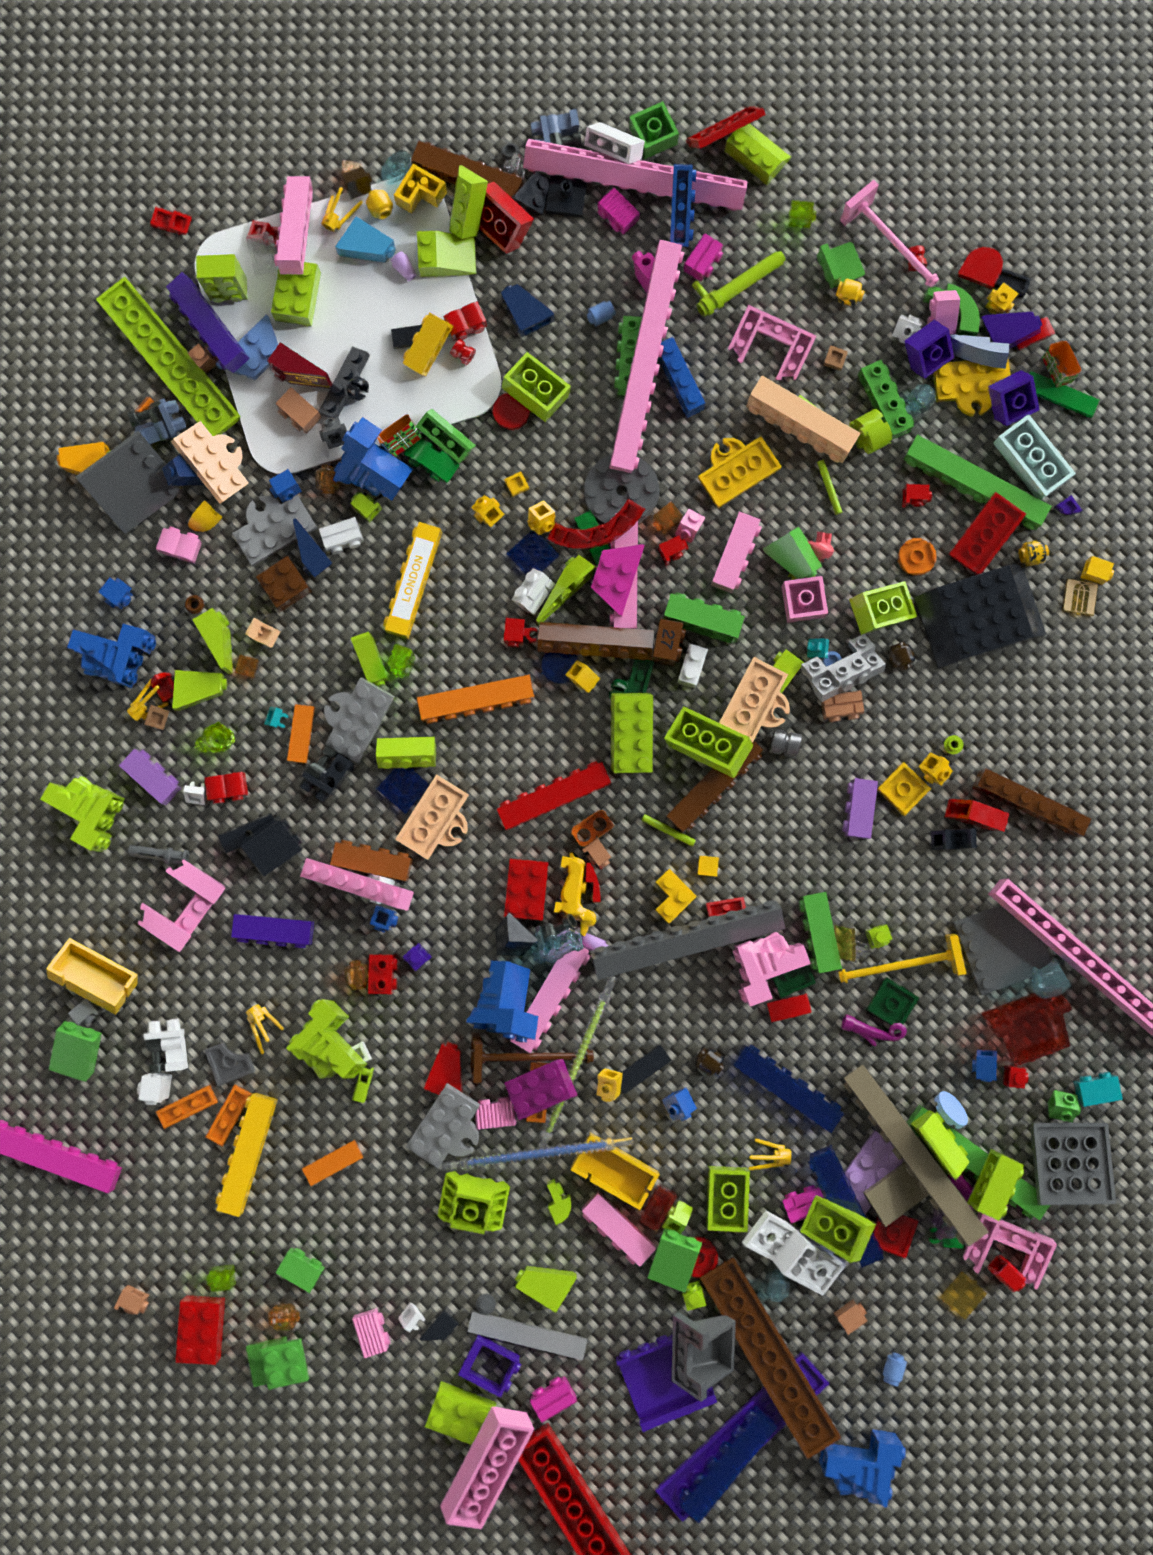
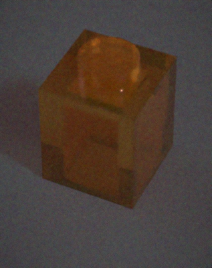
[653,502,683,534]

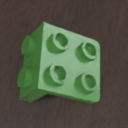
[817,242,865,289]

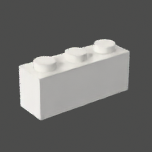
[584,122,645,164]

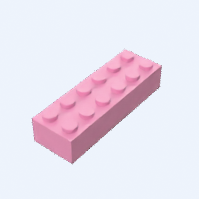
[440,1406,534,1529]

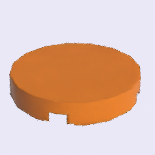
[898,538,937,576]

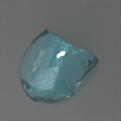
[1031,957,1071,999]

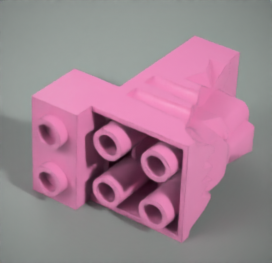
[732,932,810,1007]

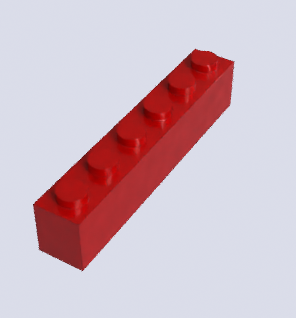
[497,761,612,831]

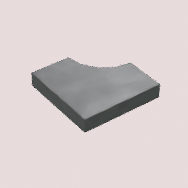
[204,1042,255,1086]

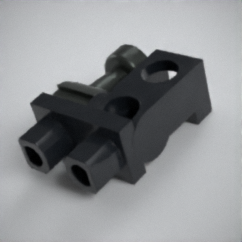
[300,744,356,802]

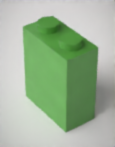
[49,1021,102,1082]
[648,1229,702,1293]

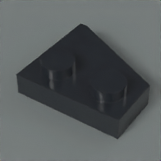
[511,171,550,216]

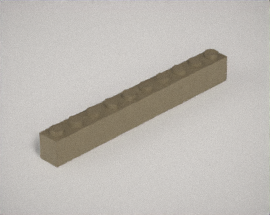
[843,1065,988,1247]

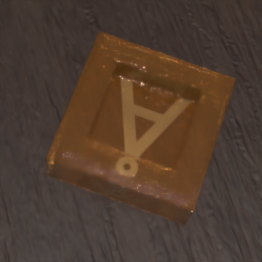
[235,655,259,678]

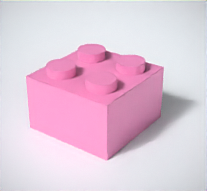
[781,576,828,623]

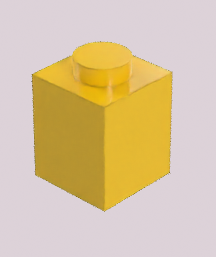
[1080,556,1114,585]
[565,660,600,693]

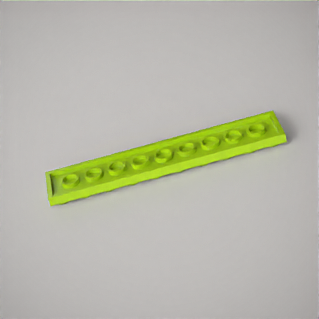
[96,276,241,436]

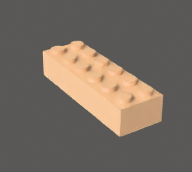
[746,376,861,464]

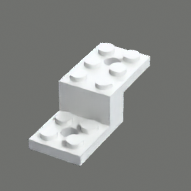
[742,1211,846,1296]

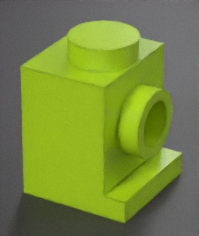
[350,492,382,523]
[865,924,892,949]
[662,1201,693,1234]
[682,1280,706,1311]

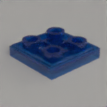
[506,530,559,575]
[377,768,430,814]

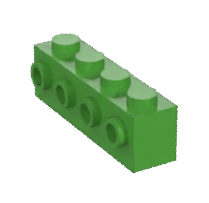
[614,316,642,395]
[858,360,914,440]
[799,892,842,973]

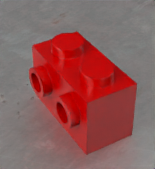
[368,954,398,994]

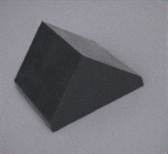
[495,913,537,956]

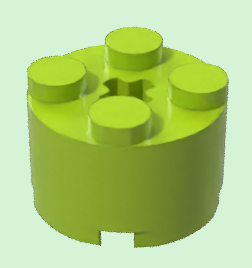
[849,409,893,455]

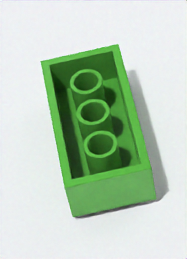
[663,593,745,645]

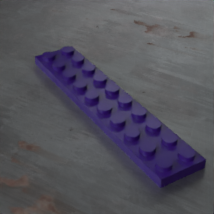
[655,1351,830,1522]

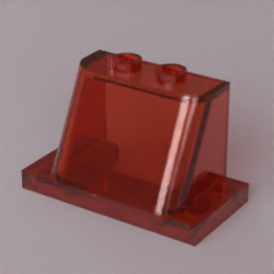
[981,986,1072,1067]

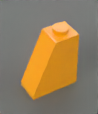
[57,442,109,475]

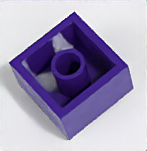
[904,319,954,379]
[988,370,1040,426]

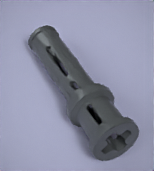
[128,844,189,866]

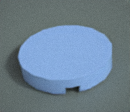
[934,1091,968,1129]

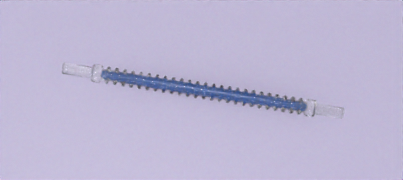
[442,1137,634,1171]

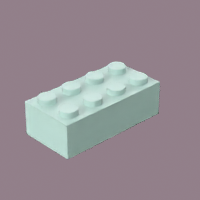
[993,414,1076,500]

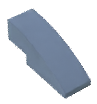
[951,335,1009,369]

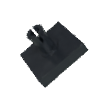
[546,176,587,218]

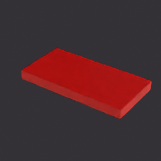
[686,106,766,149]
[948,492,1026,575]

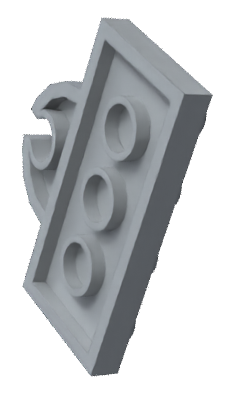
[232,495,318,566]
[324,678,395,763]
[406,1083,480,1168]

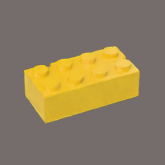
[46,938,138,1015]
[571,1132,659,1210]

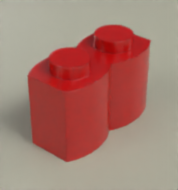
[443,301,487,341]
[204,772,248,804]
[988,1255,1026,1292]

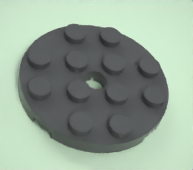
[584,455,659,525]

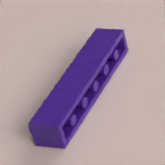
[166,272,250,373]

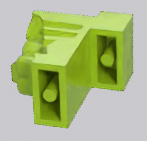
[40,776,125,852]
[286,999,367,1079]

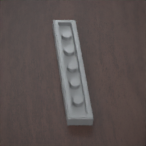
[467,1310,587,1360]

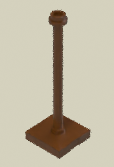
[470,1033,594,1083]

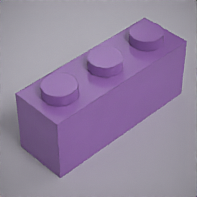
[119,749,182,805]
[842,778,878,840]

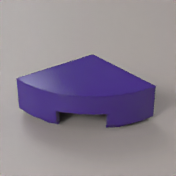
[1054,495,1082,515]

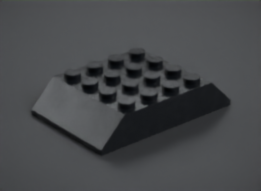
[914,564,1047,669]

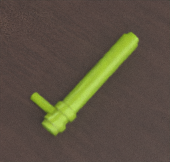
[692,251,786,317]

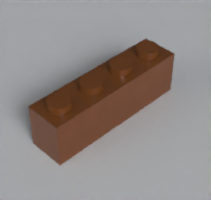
[330,840,413,882]

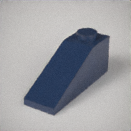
[293,518,332,578]

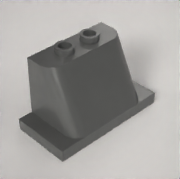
[672,1312,735,1402]

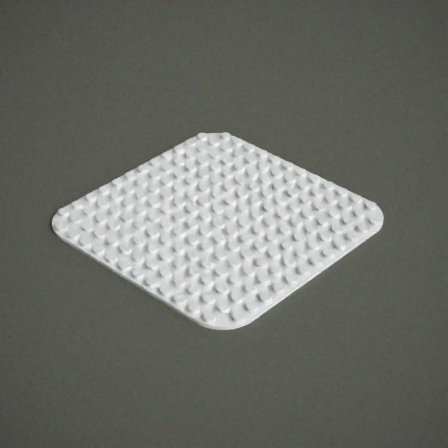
[195,175,501,474]

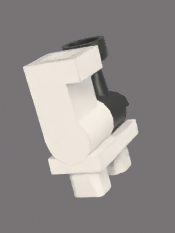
[144,1019,188,1073]

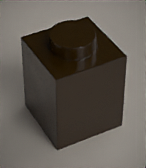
[342,166,373,199]

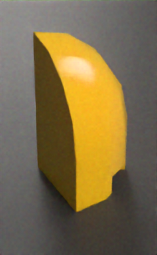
[188,500,223,532]

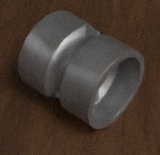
[769,728,802,758]

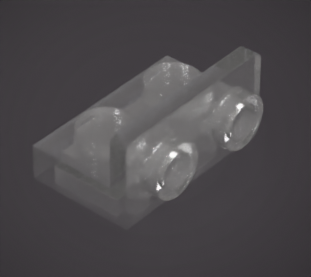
[246,232,278,275]

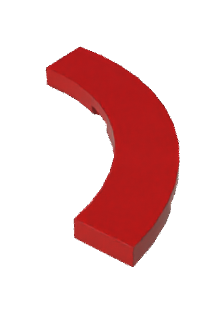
[547,499,645,549]

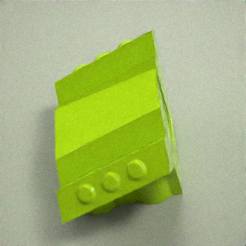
[437,1171,510,1234]

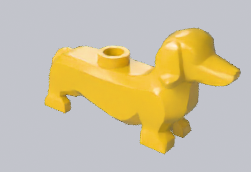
[554,852,596,936]

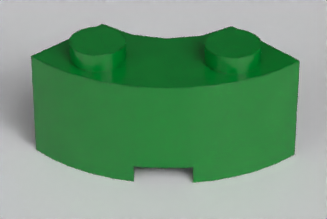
[404,438,460,483]

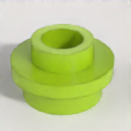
[944,735,963,755]

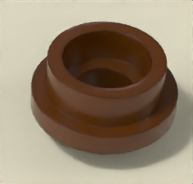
[185,595,204,614]

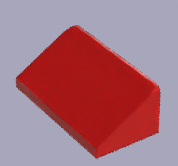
[706,897,746,918]

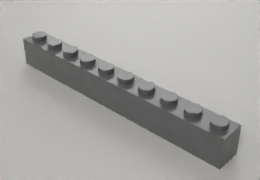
[590,901,785,980]

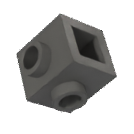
[319,417,347,449]

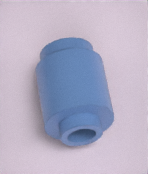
[586,301,616,326]
[883,1353,907,1386]

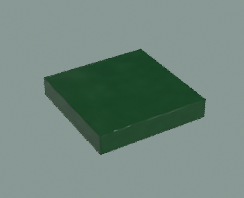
[772,965,816,998]
[865,977,919,1031]

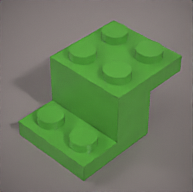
[246,1336,309,1390]

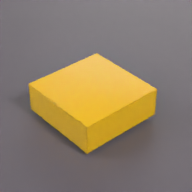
[504,471,529,497]
[697,856,719,877]

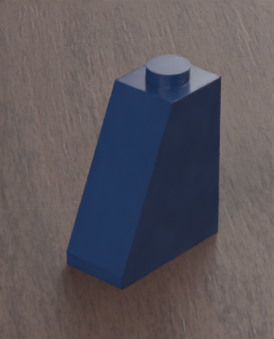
[501,284,555,338]
[162,454,204,486]

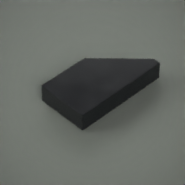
[420,1309,459,1341]

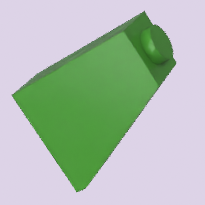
[763,527,822,579]

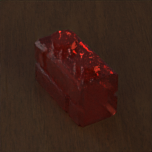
[639,1183,677,1232]

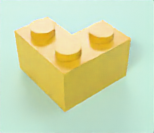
[394,164,447,214]
[655,869,697,924]

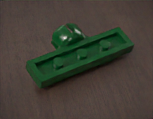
[609,659,654,700]

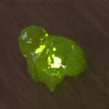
[195,721,236,753]

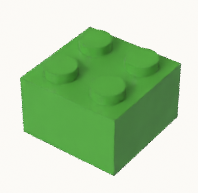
[629,102,679,160]

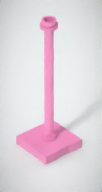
[840,180,939,287]

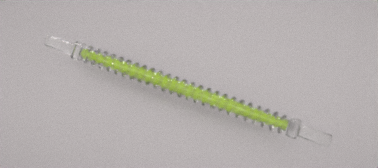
[536,976,617,1158]

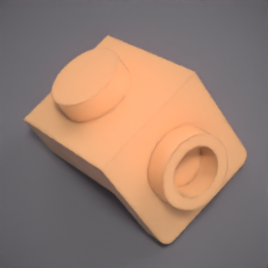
[245,618,280,648]

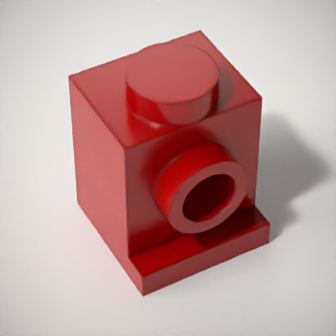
[902,484,932,508]
[658,535,689,566]
[1003,1065,1029,1089]

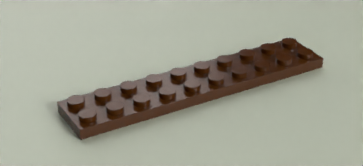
[700,1256,842,1459]

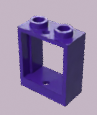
[458,1334,521,1398]

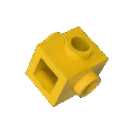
[985,282,1019,315]
[471,495,504,527]
[527,500,555,535]
[919,752,953,786]

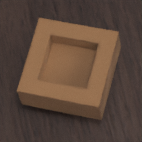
[823,345,848,371]
[145,705,169,730]

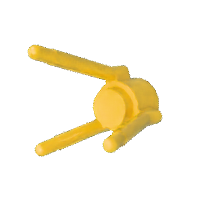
[321,187,363,232]
[127,679,169,721]
[245,1004,284,1054]
[749,1139,791,1171]

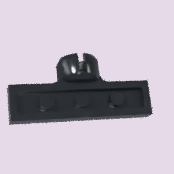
[318,346,370,419]

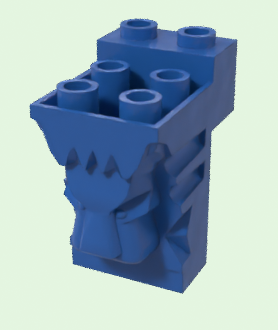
[333,417,413,501]
[67,624,156,689]
[466,961,539,1043]
[819,1429,906,1508]

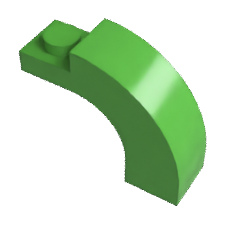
[923,283,980,336]

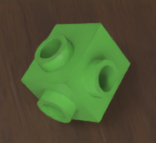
[1048,1090,1081,1123]

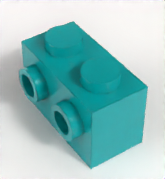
[1073,1072,1123,1107]

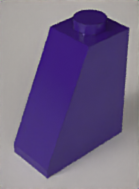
[982,311,1043,349]

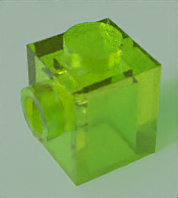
[788,200,817,228]
[207,1264,236,1292]

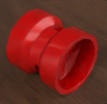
[908,245,927,271]
[450,339,476,366]

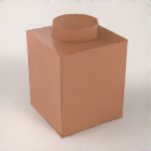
[834,1300,868,1335]

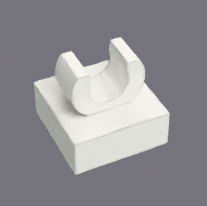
[183,782,207,805]
[398,1302,425,1332]

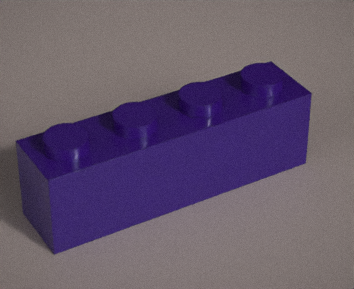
[231,914,314,948]

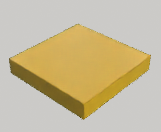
[877,762,931,816]

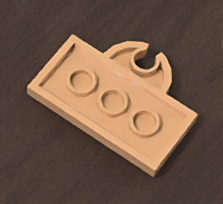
[171,421,249,504]
[719,657,790,743]
[395,774,469,860]

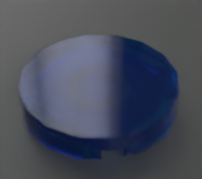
[541,653,579,684]

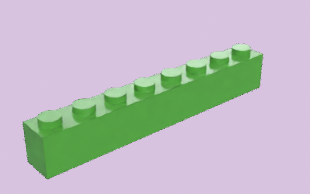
[903,434,1052,530]
[907,1105,1050,1221]

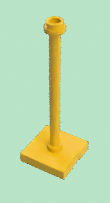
[838,934,966,983]

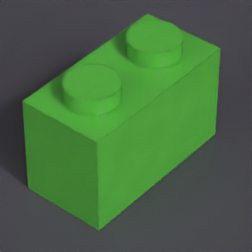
[276,1248,325,1293]

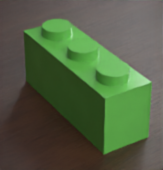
[415,409,476,464]

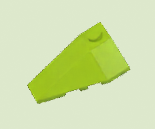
[536,555,595,625]

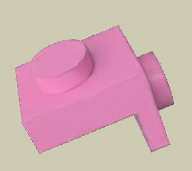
[675,509,705,543]

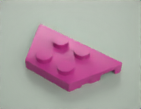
[591,544,645,616]

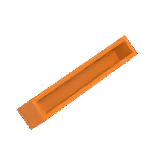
[417,674,535,724]

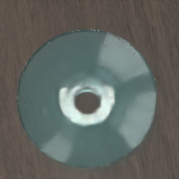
[381,150,411,185]

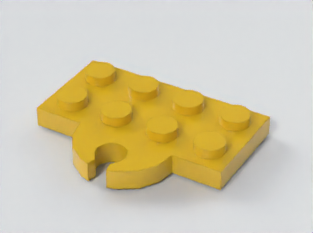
[933,359,1011,417]
[698,436,782,509]

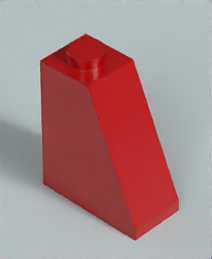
[944,799,1009,832]
[423,1041,463,1095]

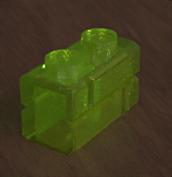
[387,644,416,678]

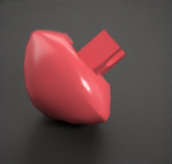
[808,532,834,563]

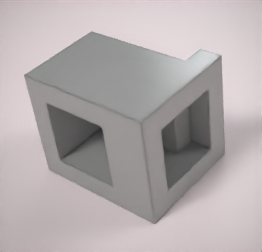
[68,999,104,1026]

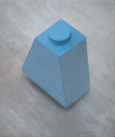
[335,217,396,263]

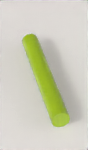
[817,460,842,515]
[641,814,696,847]

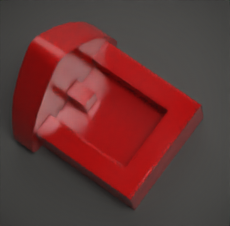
[150,672,174,703]

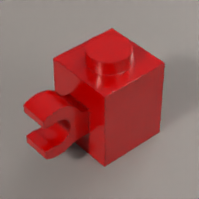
[504,618,538,648]

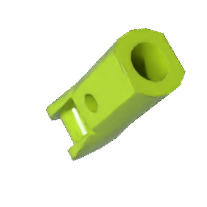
[352,1068,374,1103]

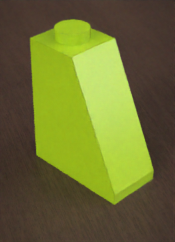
[351,631,389,687]
[172,670,227,711]
[514,1266,577,1313]

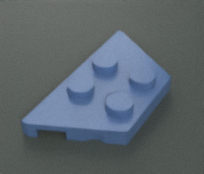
[215,314,278,380]

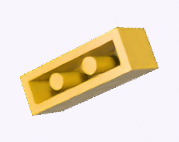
[403,312,453,376]

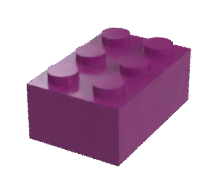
[504,1059,578,1120]

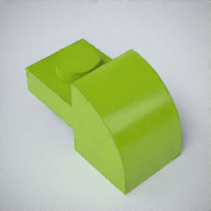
[547,1179,571,1225]

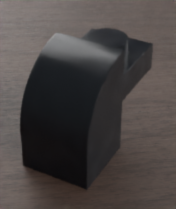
[931,829,977,850]

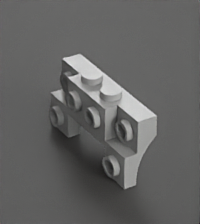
[801,634,886,702]

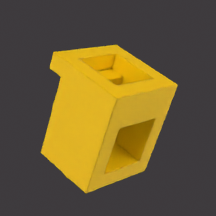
[596,1068,623,1102]

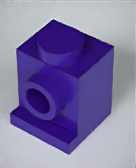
[403,943,432,971]

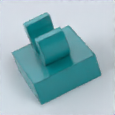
[807,638,829,659]
[264,706,289,728]

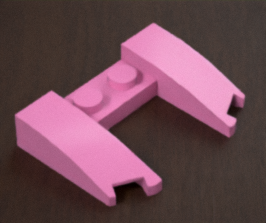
[728,305,816,381]
[138,859,225,952]
[963,1212,1057,1289]

